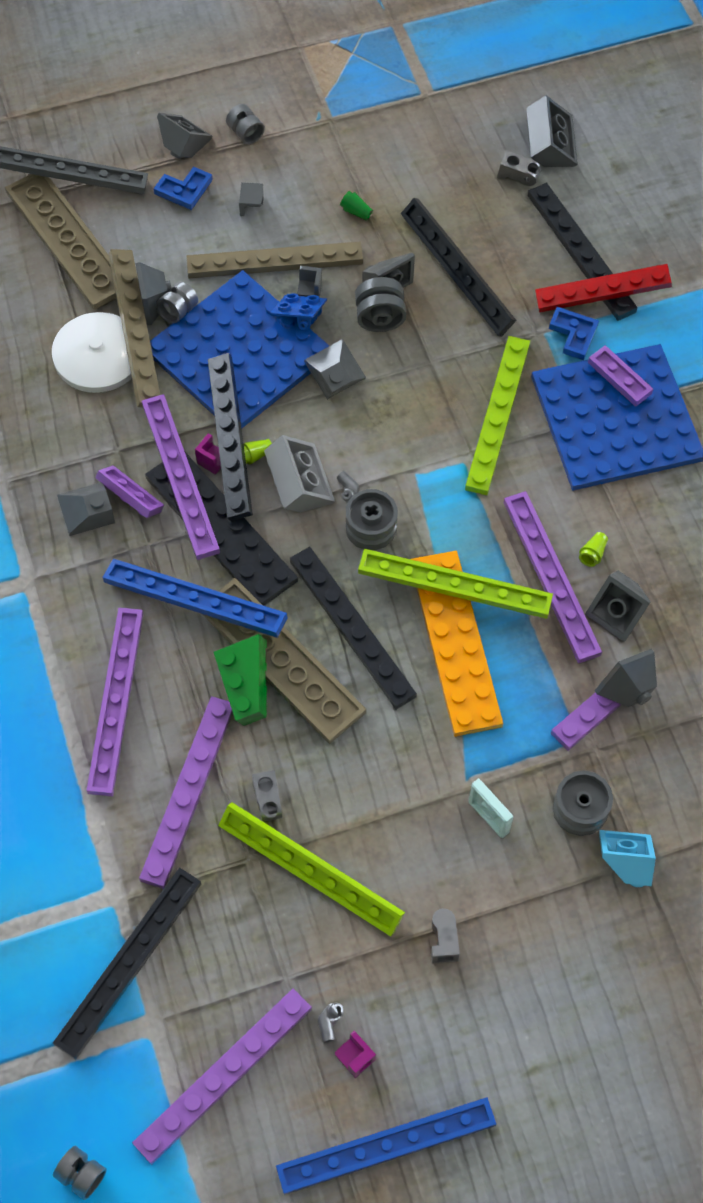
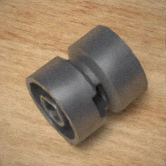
[226,104,265,145]
[156,282,198,323]
[53,1145,107,1200]

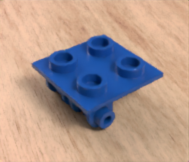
[270,293,327,330]

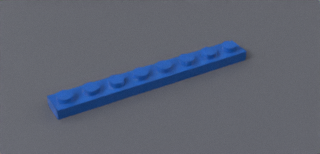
[102,559,288,638]
[276,1097,496,1195]

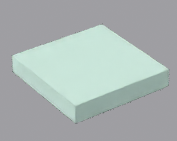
[468,778,513,838]

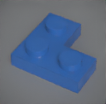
[154,167,213,210]
[549,307,599,360]

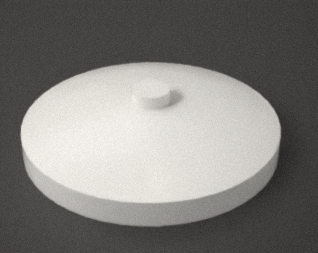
[52,312,132,393]

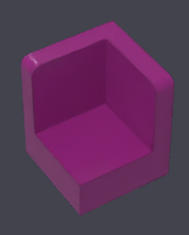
[195,433,221,475]
[335,1031,376,1079]

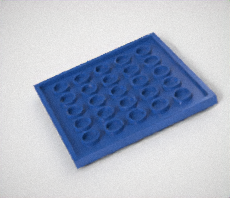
[150,270,329,428]
[531,344,703,491]

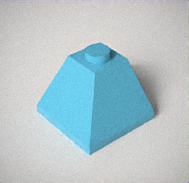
[599,830,656,887]

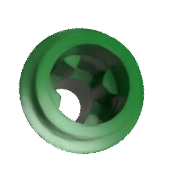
[340,191,373,221]

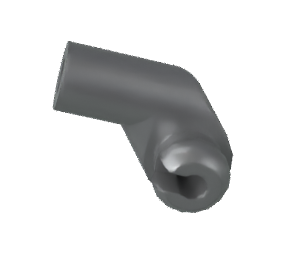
[337,471,359,503]
[318,1002,344,1043]

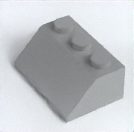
[264,435,335,512]

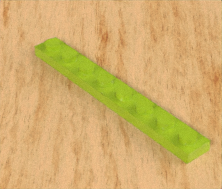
[465,336,530,496]
[358,549,553,619]
[218,802,405,937]

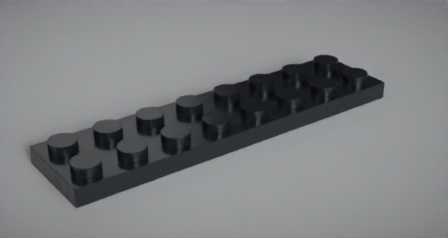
[145,451,298,606]

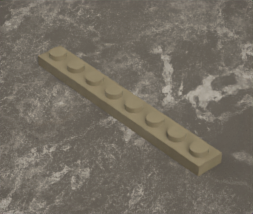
[186,241,363,279]
[109,249,160,407]

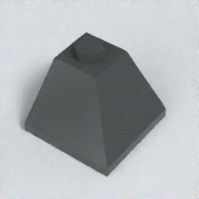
[157,113,212,159]
[362,253,415,288]
[135,262,171,326]
[304,339,366,400]
[57,482,115,536]
[585,570,651,642]
[594,649,657,707]

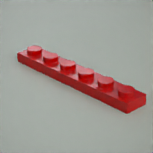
[535,264,672,313]

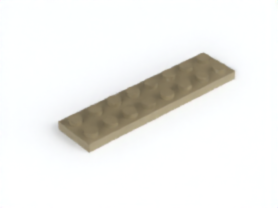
[5,174,117,310]
[202,578,366,744]

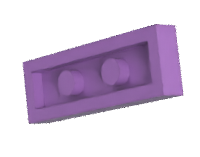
[588,345,653,406]
[96,465,164,518]
[551,692,621,751]

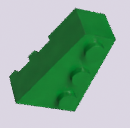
[213,634,267,726]

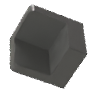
[239,182,264,216]
[297,266,322,298]

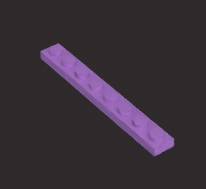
[142,394,220,560]
[504,491,602,664]
[86,608,144,797]
[139,696,233,889]
[132,988,312,1165]

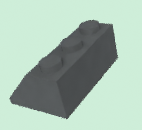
[527,95,578,167]

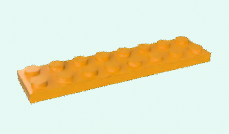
[411,550,503,737]

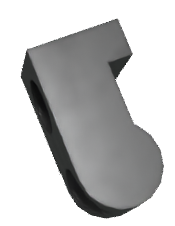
[497,150,541,186]
[252,770,282,822]
[431,908,460,963]

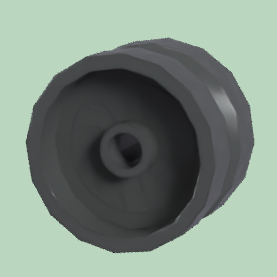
[355,277,406,332]
[346,489,398,550]
[553,770,613,836]

